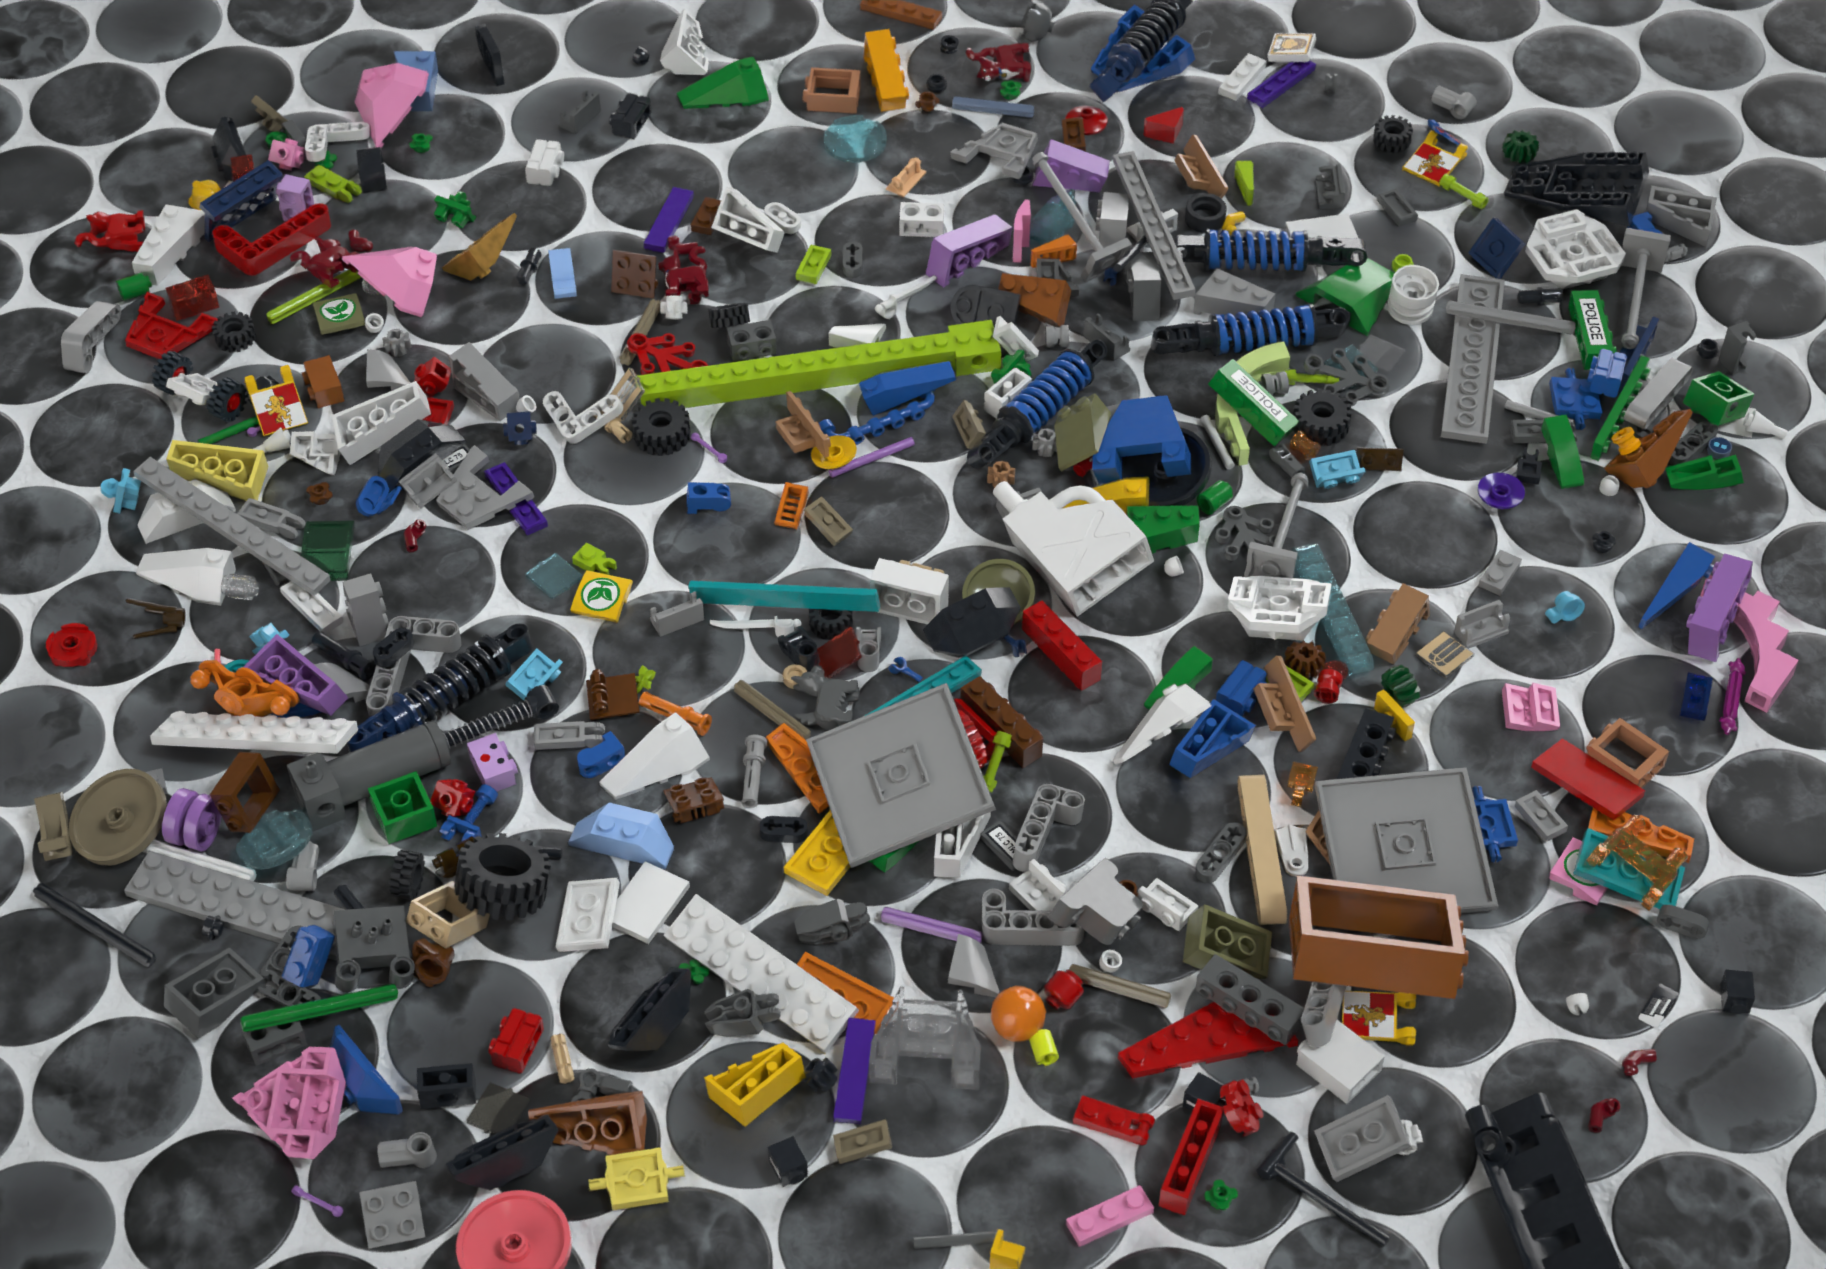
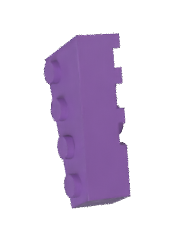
[926,214,1013,288]
[1686,553,1753,662]
[244,634,348,716]

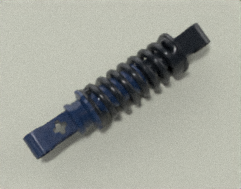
[1089,0,1193,102]
[346,623,533,753]

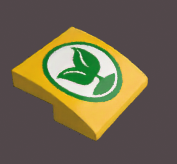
[570,570,633,623]

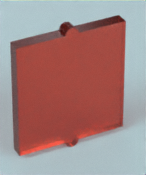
[818,627,862,678]

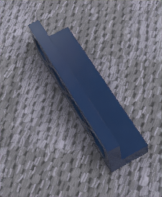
[1618,317,1659,393]

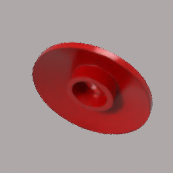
[1066,106,1107,135]

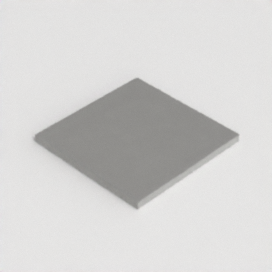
[806,683,996,868]
[1314,767,1498,913]

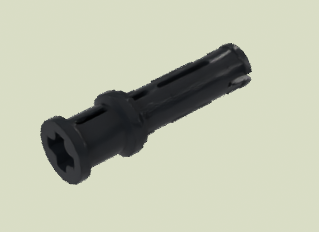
[312,631,377,681]

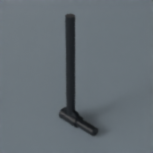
[1257,1131,1390,1246]

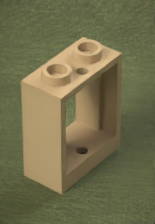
[406,881,490,949]

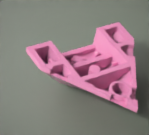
[355,63,429,148]
[342,247,437,318]
[232,1047,346,1159]

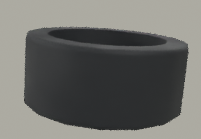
[1185,193,1227,233]

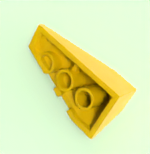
[1063,477,1149,514]

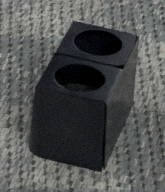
[357,147,387,193]

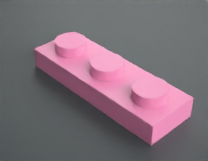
[1066,1185,1154,1247]

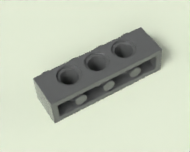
[1195,954,1304,1046]

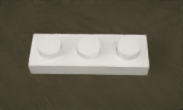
[1218,53,1266,101]
[280,581,344,634]

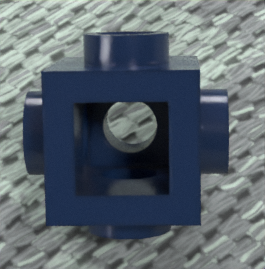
[503,411,537,445]

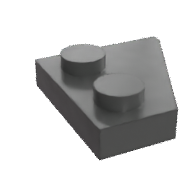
[1037,259,1079,296]

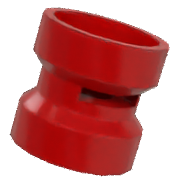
[1314,669,1343,704]

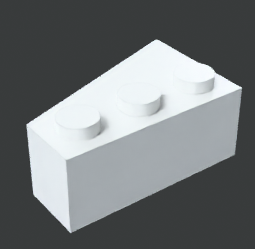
[712,187,785,253]
[934,812,991,878]

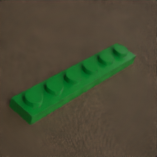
[1590,355,1651,461]

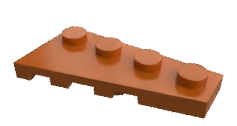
[766,723,829,814]
[1588,808,1694,863]
[797,952,897,1040]

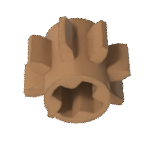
[987,461,1015,488]

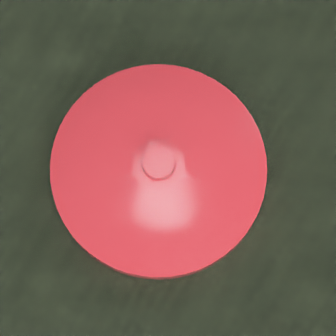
[456,1190,572,1269]

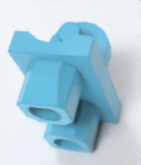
[100,468,141,514]
[249,623,289,655]

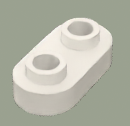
[764,202,801,234]

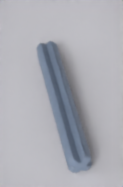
[952,97,1034,118]

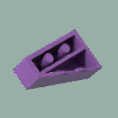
[1033,139,1110,192]

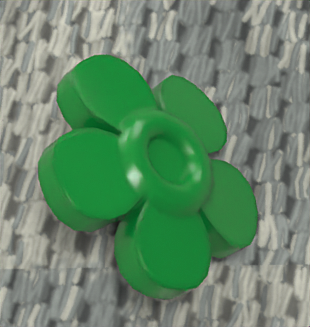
[314,150,337,170]
[679,959,709,984]

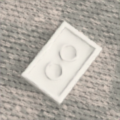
[1285,214,1358,252]
[612,862,690,944]
[556,878,620,952]

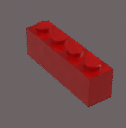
[1022,600,1102,691]
[1159,1099,1224,1216]

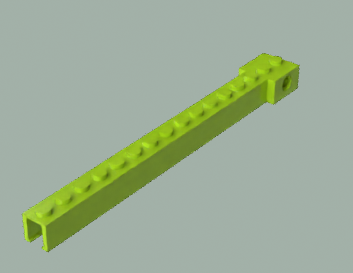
[636,320,1001,408]

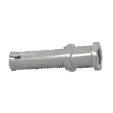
[741,735,768,808]

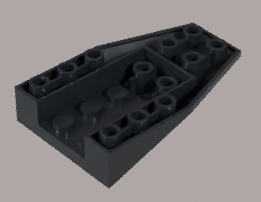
[1504,151,1649,227]

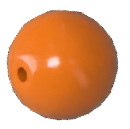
[990,986,1046,1042]

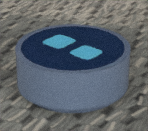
[1707,437,1732,459]

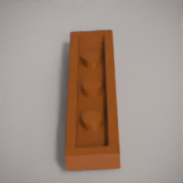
[860,0,942,30]

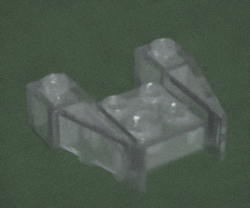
[869,986,981,1090]

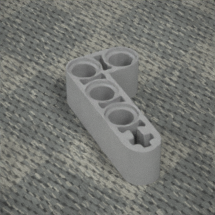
[61,301,121,373]
[1013,784,1085,872]
[982,888,1085,946]

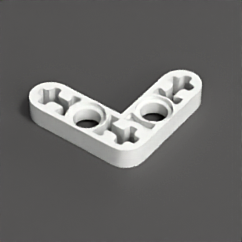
[305,122,370,162]
[543,391,623,444]

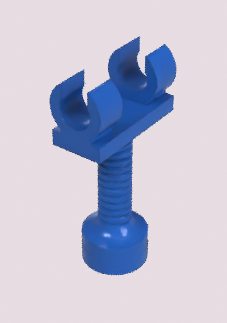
[440,784,498,841]

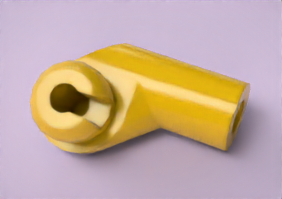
[1222,211,1246,237]

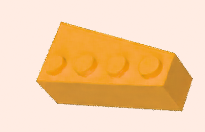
[863,29,909,112]

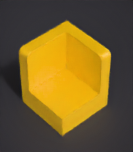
[990,1229,1025,1269]

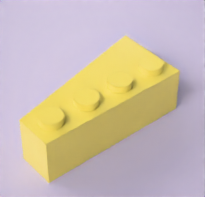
[166,440,268,501]

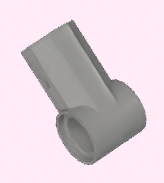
[1431,85,1477,119]
[286,841,319,891]
[378,1132,437,1168]

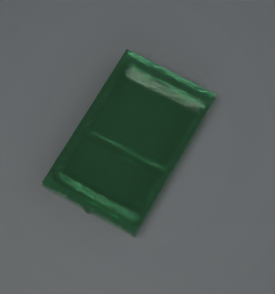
[301,521,355,581]

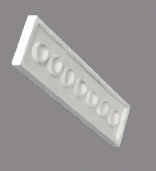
[150,711,358,754]
[664,894,859,1054]

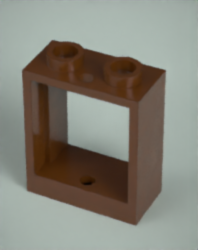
[210,752,280,833]

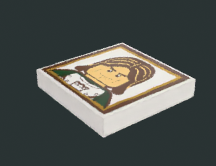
[1268,33,1316,62]

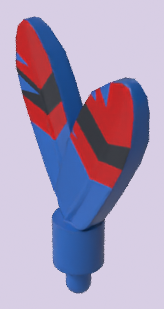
[1428,119,1460,145]

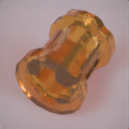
[1289,431,1321,461]

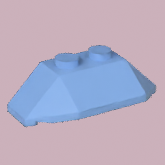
[568,803,674,869]

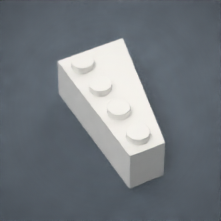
[132,205,205,286]
[331,381,431,465]

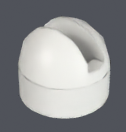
[365,313,384,333]
[516,395,536,413]
[1599,475,1619,496]
[1164,556,1184,577]
[1099,950,1122,973]
[1566,993,1589,1015]

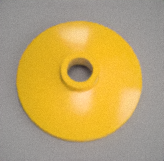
[811,435,857,469]

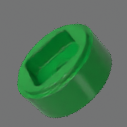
[266,131,287,149]

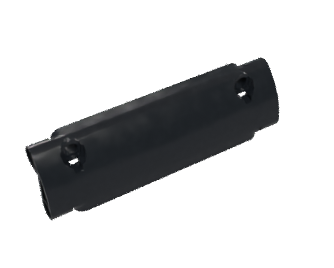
[1465,1093,1623,1269]

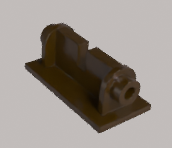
[1355,447,1404,471]
[432,836,477,878]

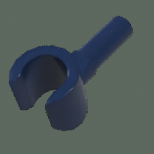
[1103,268,1118,286]
[1003,635,1027,657]

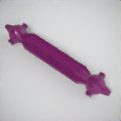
[1719,658,1746,735]

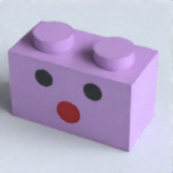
[467,733,518,791]

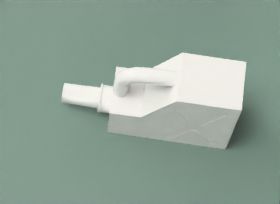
[993,481,1154,617]

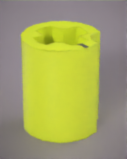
[1029,1029,1059,1066]

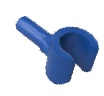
[888,657,923,682]

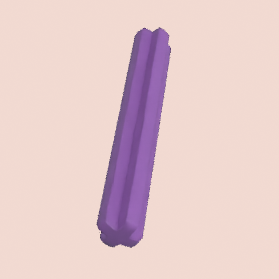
[881,907,983,943]

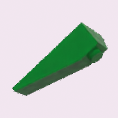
[677,57,769,109]

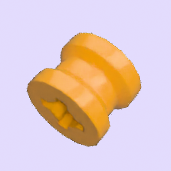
[1611,427,1641,455]

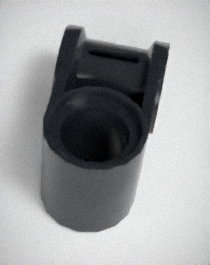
[778,626,818,672]

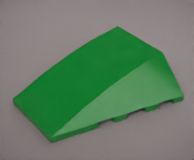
[1295,258,1395,336]

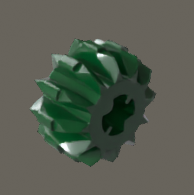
[1502,130,1539,164]
[1381,664,1420,708]

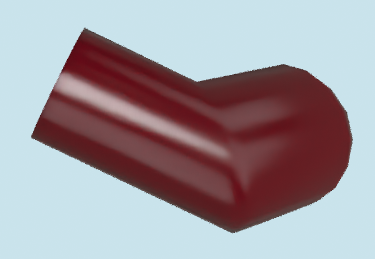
[348,230,373,253]
[667,235,698,255]
[404,519,427,552]
[1622,1049,1657,1075]
[1588,1098,1620,1133]

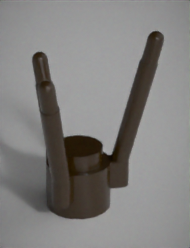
[125,598,186,639]

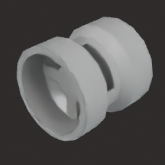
[1045,325,1069,348]
[1261,371,1289,395]

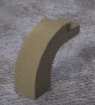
[34,792,72,861]

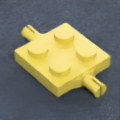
[588,1147,685,1211]

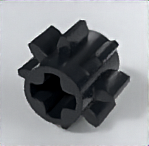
[804,1057,838,1092]

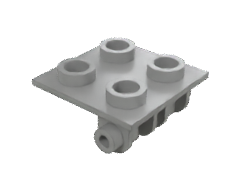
[359,1181,425,1249]

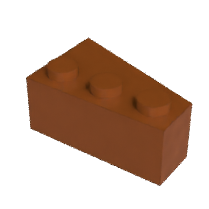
[998,273,1071,327]

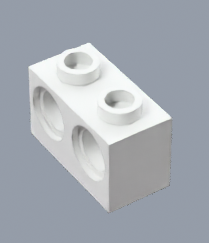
[900,202,944,237]

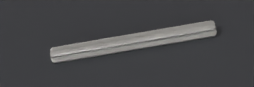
[1446,301,1576,335]

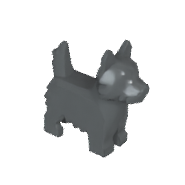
[791,666,860,731]

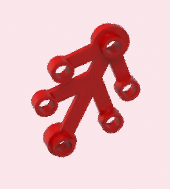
[627,333,708,375]

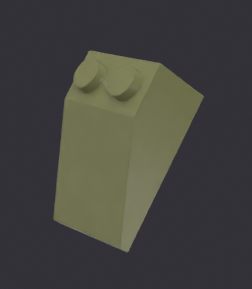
[1054,393,1111,471]
[1183,904,1272,979]

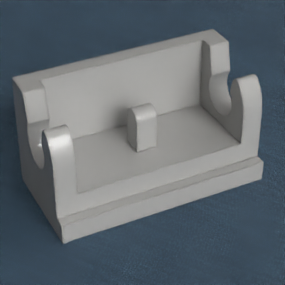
[398,453,457,509]
[650,592,704,637]
[1454,600,1510,649]

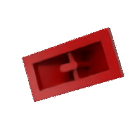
[1144,107,1184,144]

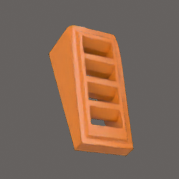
[1030,234,1077,268]
[774,482,809,529]

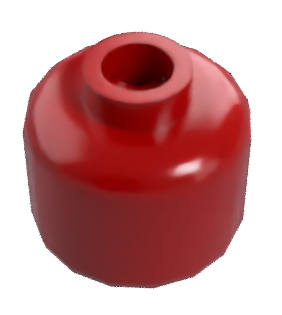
[1044,969,1083,1010]

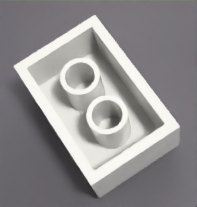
[870,558,949,624]

